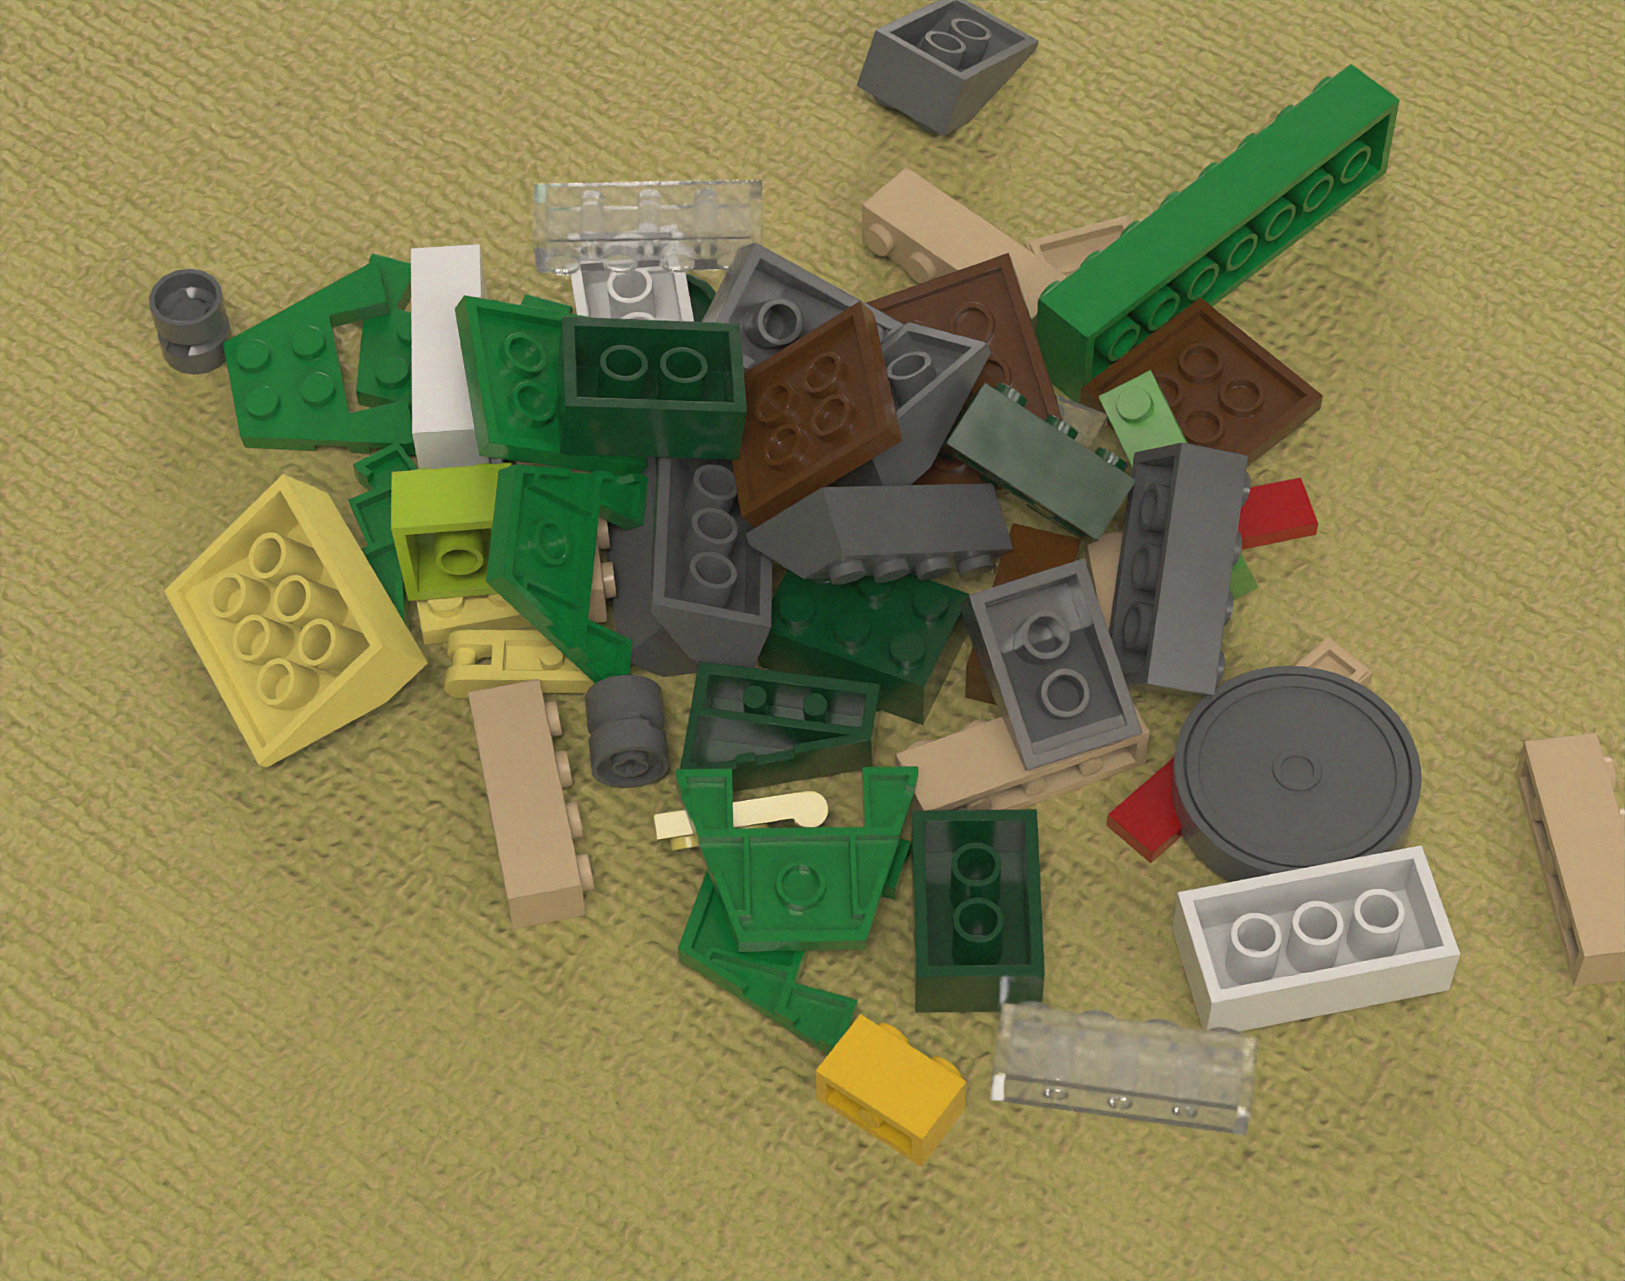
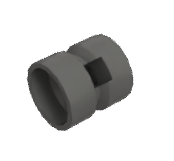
[149,269,233,375]
[585,675,670,788]

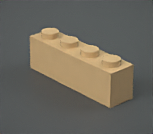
[862,167,1067,332]
[468,679,594,929]
[895,698,1150,819]
[1515,733,1625,986]

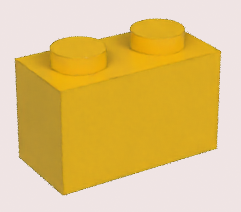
[816,1014,967,1167]

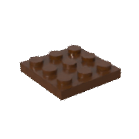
[1080,297,1323,467]
[732,301,902,528]

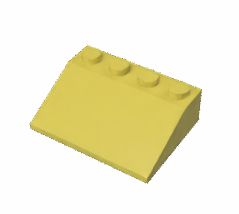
[164,474,428,768]

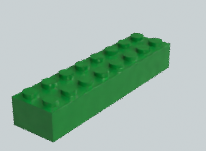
[1036,64,1400,408]

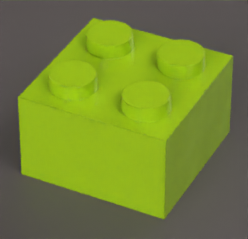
[391,462,512,601]

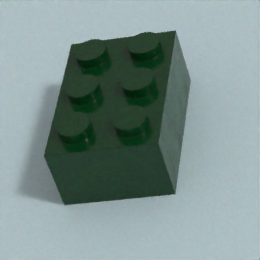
[557,316,747,460]
[759,570,970,725]
[911,809,1045,1013]

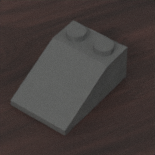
[856,0,1039,136]
[702,242,904,373]
[832,322,991,487]
[960,559,1143,771]

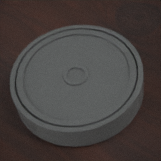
[1171,666,1421,882]

